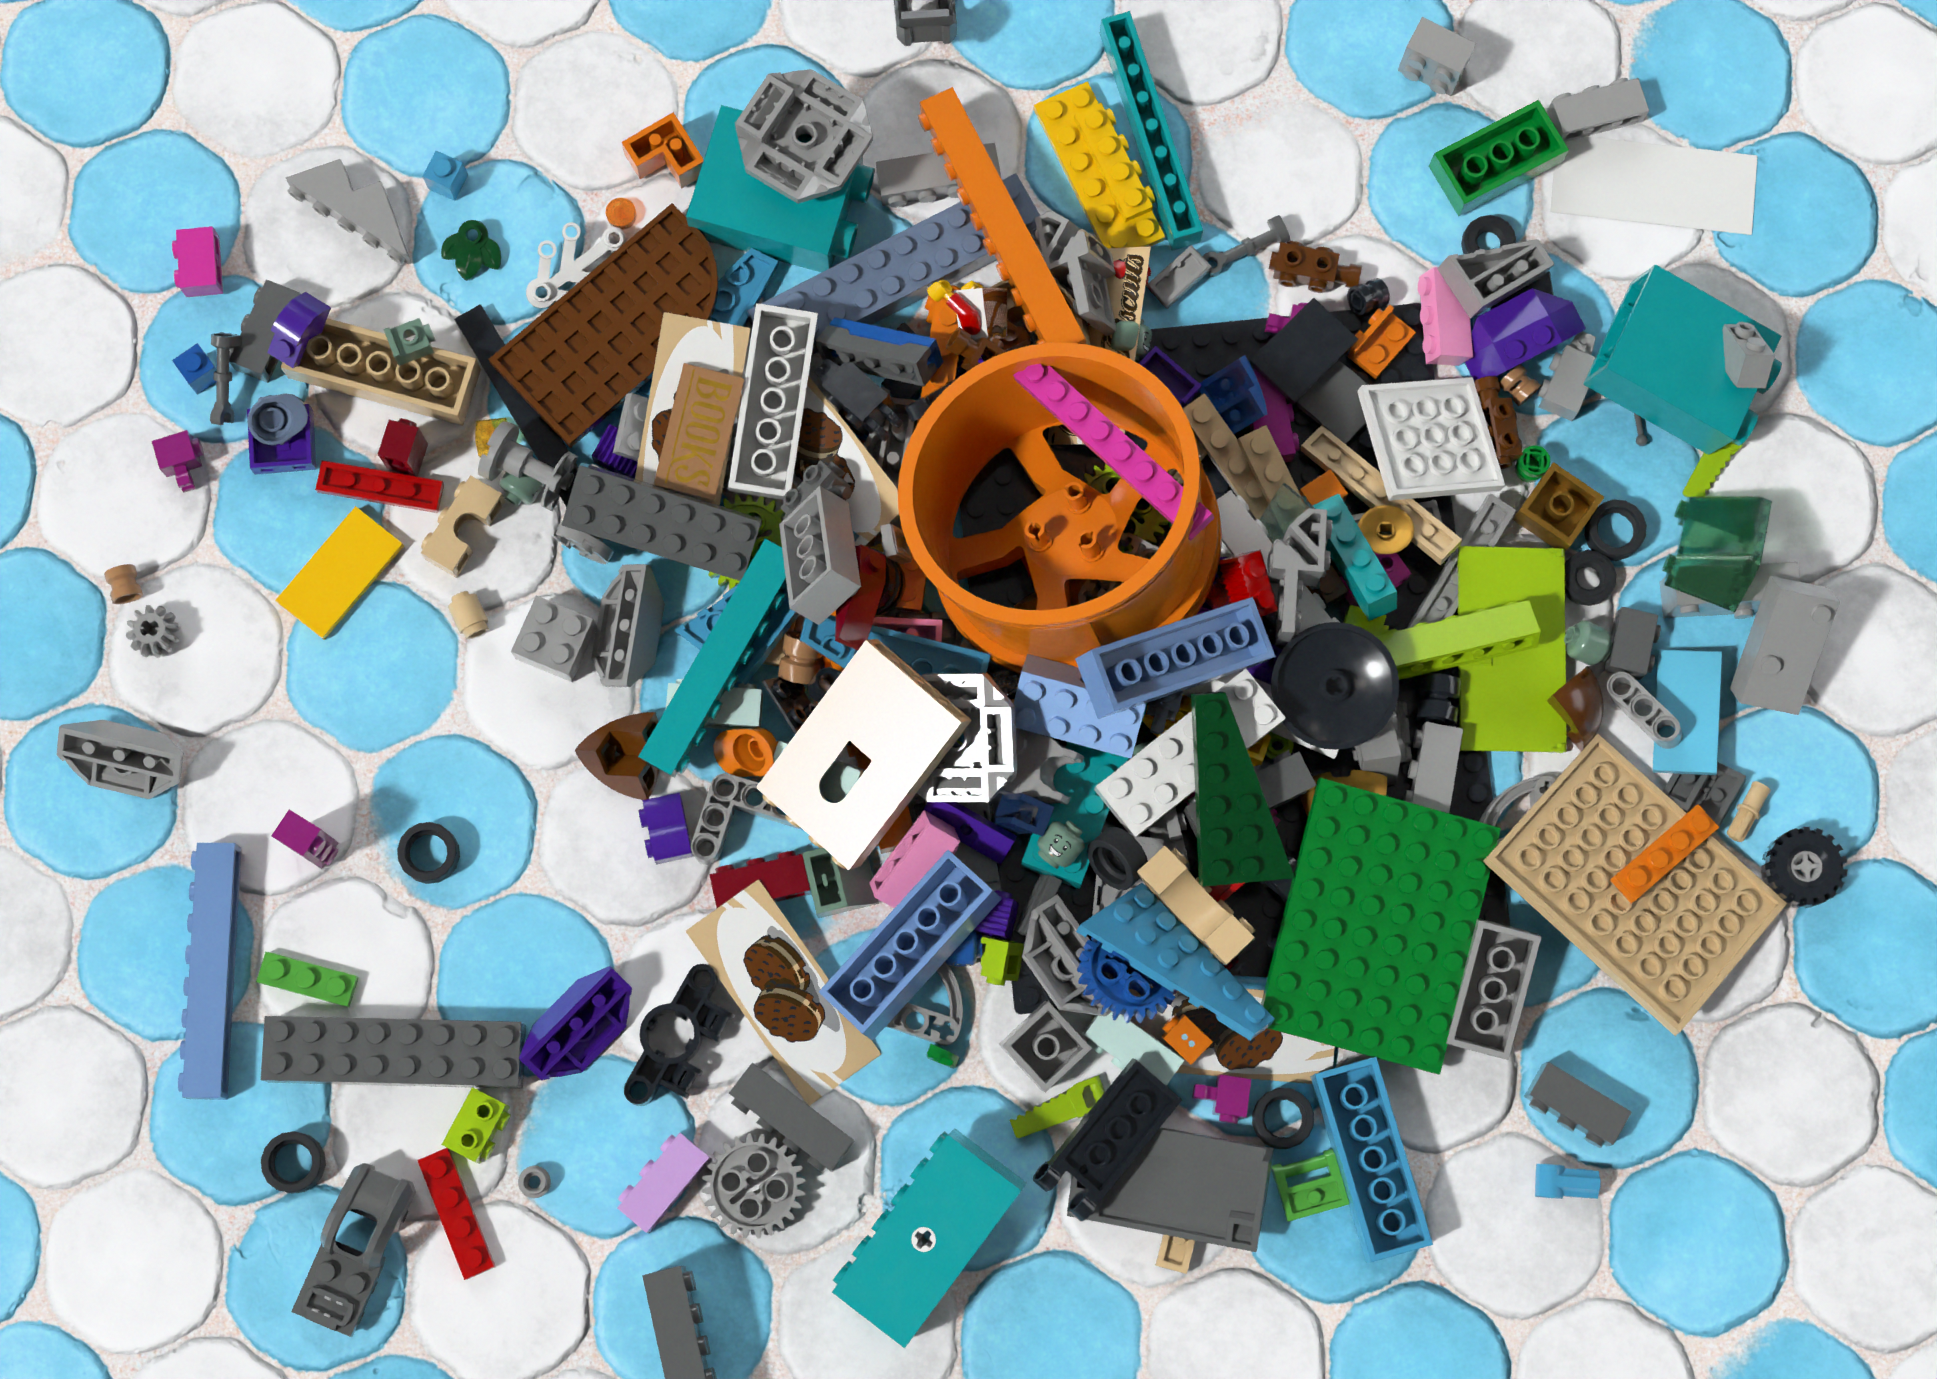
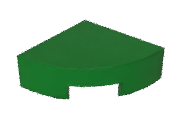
[926,1044,960,1069]

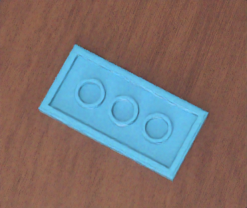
[1653,650,1722,775]

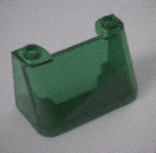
[1662,496,1772,612]

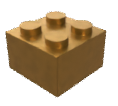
[1512,462,1604,552]

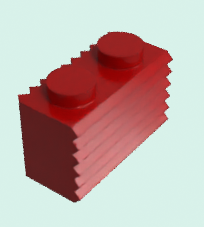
[1218,550,1278,617]

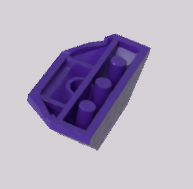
[1464,288,1586,382]
[519,966,632,1080]

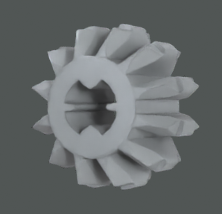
[126,605,181,658]

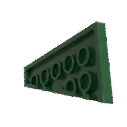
[1191,691,1295,887]

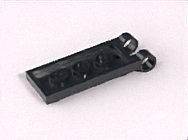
[1033,1058,1182,1221]

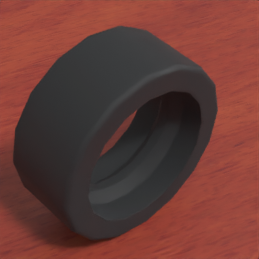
[1584,499,1647,561]
[397,822,460,884]
[1087,827,1148,890]
[1252,1088,1314,1149]
[261,1131,326,1194]

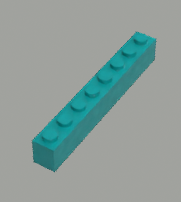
[1099,11,1203,251]
[638,538,787,778]

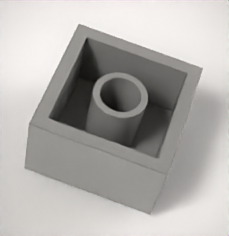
[1398,17,1476,96]
[511,595,597,682]
[999,1001,1092,1093]

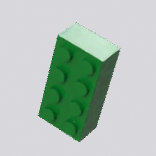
[1429,99,1569,217]

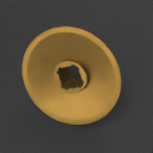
[1358,505,1414,554]

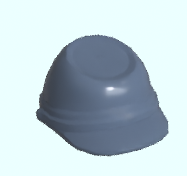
[247,393,308,445]

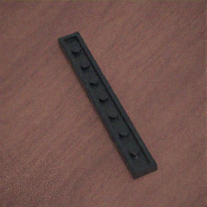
[454,304,579,508]

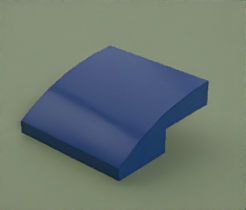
[1199,355,1268,434]

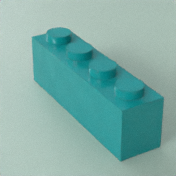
[1311,494,1397,621]

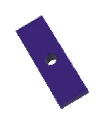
[920,802,1017,864]

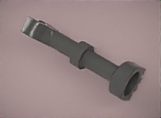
[1202,215,1290,277]
[210,332,242,425]

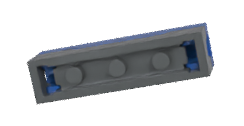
[815,317,943,387]

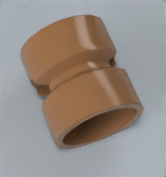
[778,631,822,684]

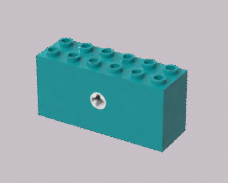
[832,1129,1027,1348]

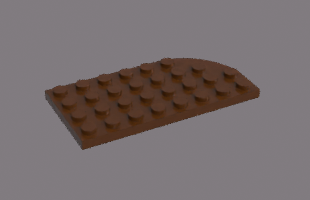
[488,203,719,448]

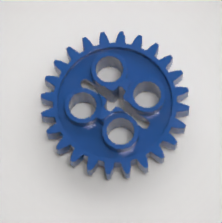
[1077,937,1178,1023]

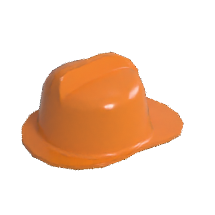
[713,727,778,777]

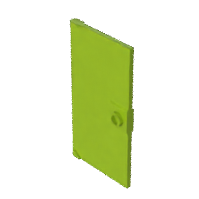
[1457,546,1567,753]

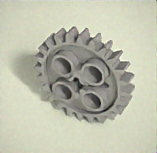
[702,1133,806,1239]

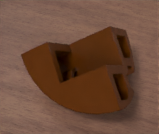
[1547,666,1604,751]
[575,712,660,800]

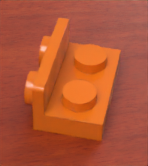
[1348,304,1416,380]

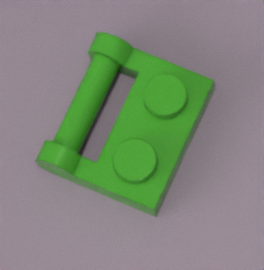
[1271,1149,1350,1222]

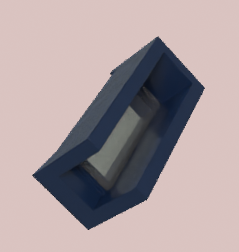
[992,793,1055,837]

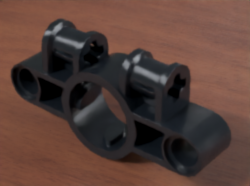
[624,964,735,1106]

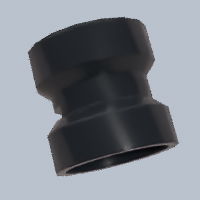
[1347,278,1390,316]

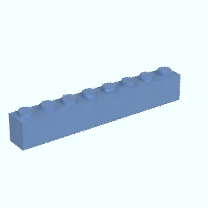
[178,843,242,1100]

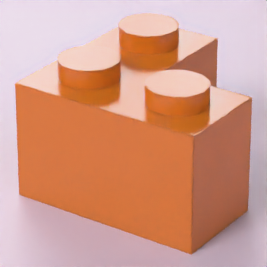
[621,112,704,189]

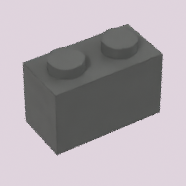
[1604,607,1661,680]

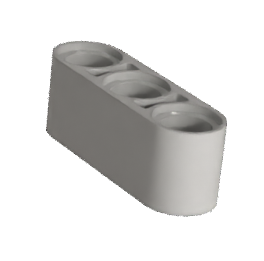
[1607,672,1683,749]

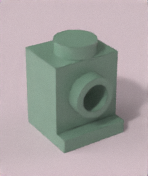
[383,318,436,366]

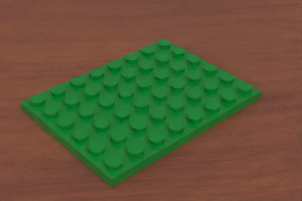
[1261,778,1501,1075]

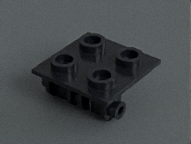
[762,677,816,734]

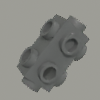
[780,460,852,519]

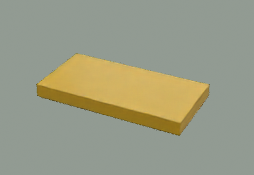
[275,506,404,640]

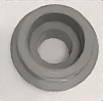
[518,1166,551,1198]

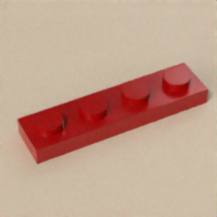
[315,460,444,513]
[417,1148,496,1280]

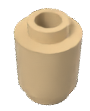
[448,591,489,639]

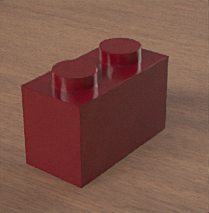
[378,418,428,477]

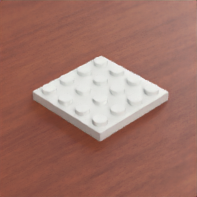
[1357,377,1505,501]

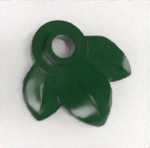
[441,220,501,281]

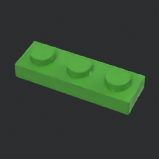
[256,952,359,1008]

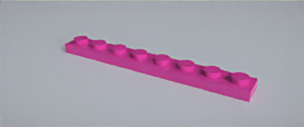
[1013,364,1214,541]

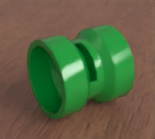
[1514,445,1551,483]

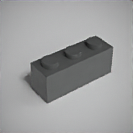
[229,279,300,383]
[1524,1062,1632,1148]

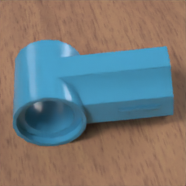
[1535,1164,1601,1199]

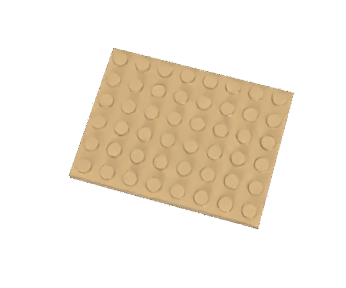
[1483,734,1787,1036]

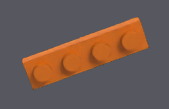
[1610,804,1719,904]

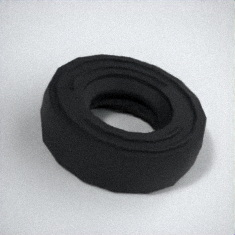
[1461,215,1517,254]
[1565,550,1617,606]

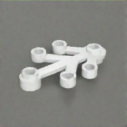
[526,222,626,308]

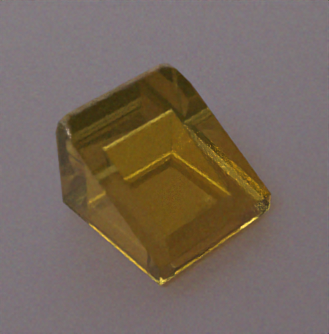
[475,418,507,457]

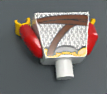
[927,280,1008,358]

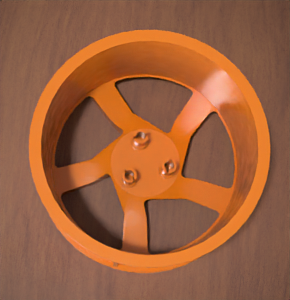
[898,343,1222,674]

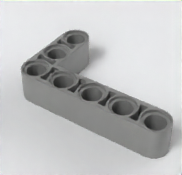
[691,773,803,865]

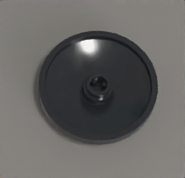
[1271,622,1399,750]

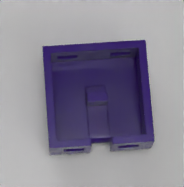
[1139,346,1201,408]
[247,404,316,475]

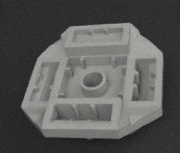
[735,69,873,204]
[917,673,1017,802]

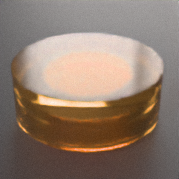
[605,198,637,230]

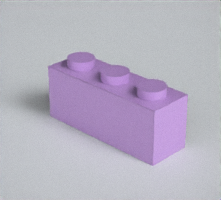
[617,1133,711,1233]

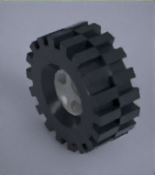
[1761,827,1848,908]

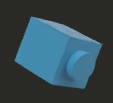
[422,150,468,201]

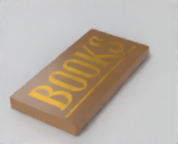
[653,363,744,500]

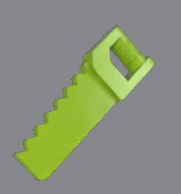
[1682,442,1743,504]
[1009,1075,1105,1138]

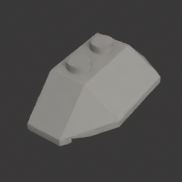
[591,564,665,687]
[57,720,184,799]
[1022,894,1114,1016]

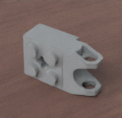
[999,728,1084,804]

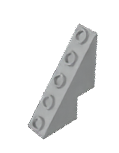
[286,159,411,265]

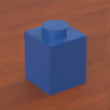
[172,343,217,395]

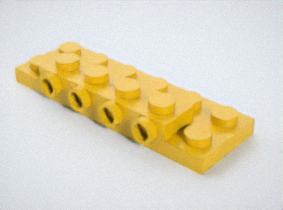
[1033,81,1165,248]

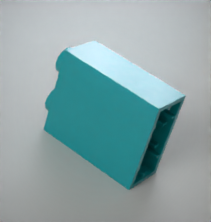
[686,105,875,273]
[1583,264,1782,455]

